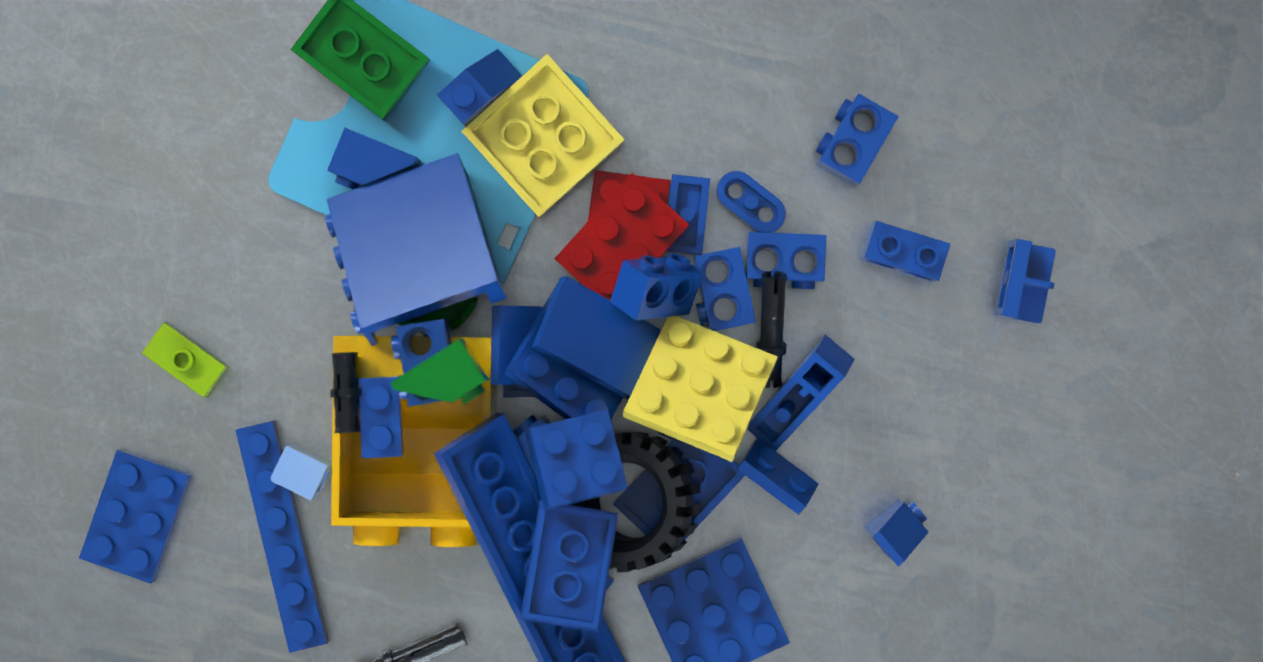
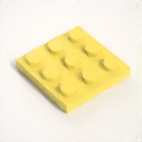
[461,54,625,218]
[623,316,777,462]

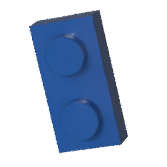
[666,174,710,255]
[358,376,404,458]
[737,438,819,515]

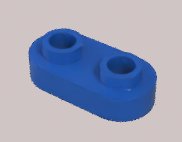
[716,171,786,233]

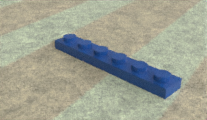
[235,420,329,653]

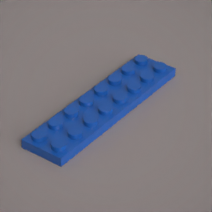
[434,413,625,662]

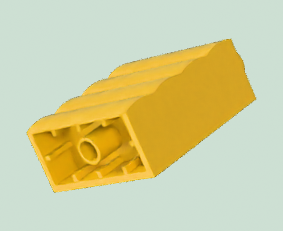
[331,336,497,547]

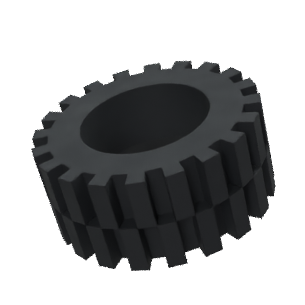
[570,432,701,572]

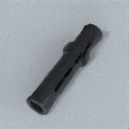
[756,271,787,388]
[369,622,468,662]

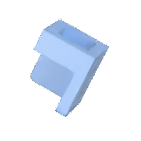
[271,443,332,500]

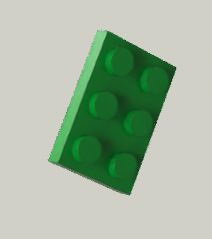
[290,0,430,121]

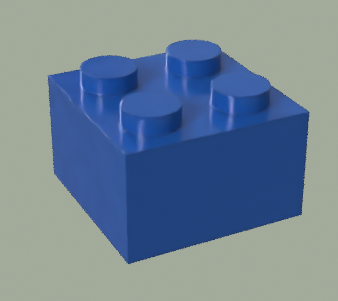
[525,409,628,511]

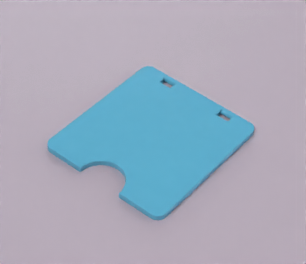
[268,0,589,285]

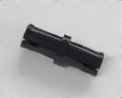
[330,352,362,433]

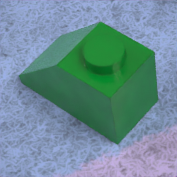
[390,339,490,404]

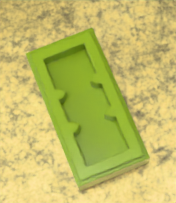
[142,322,229,398]

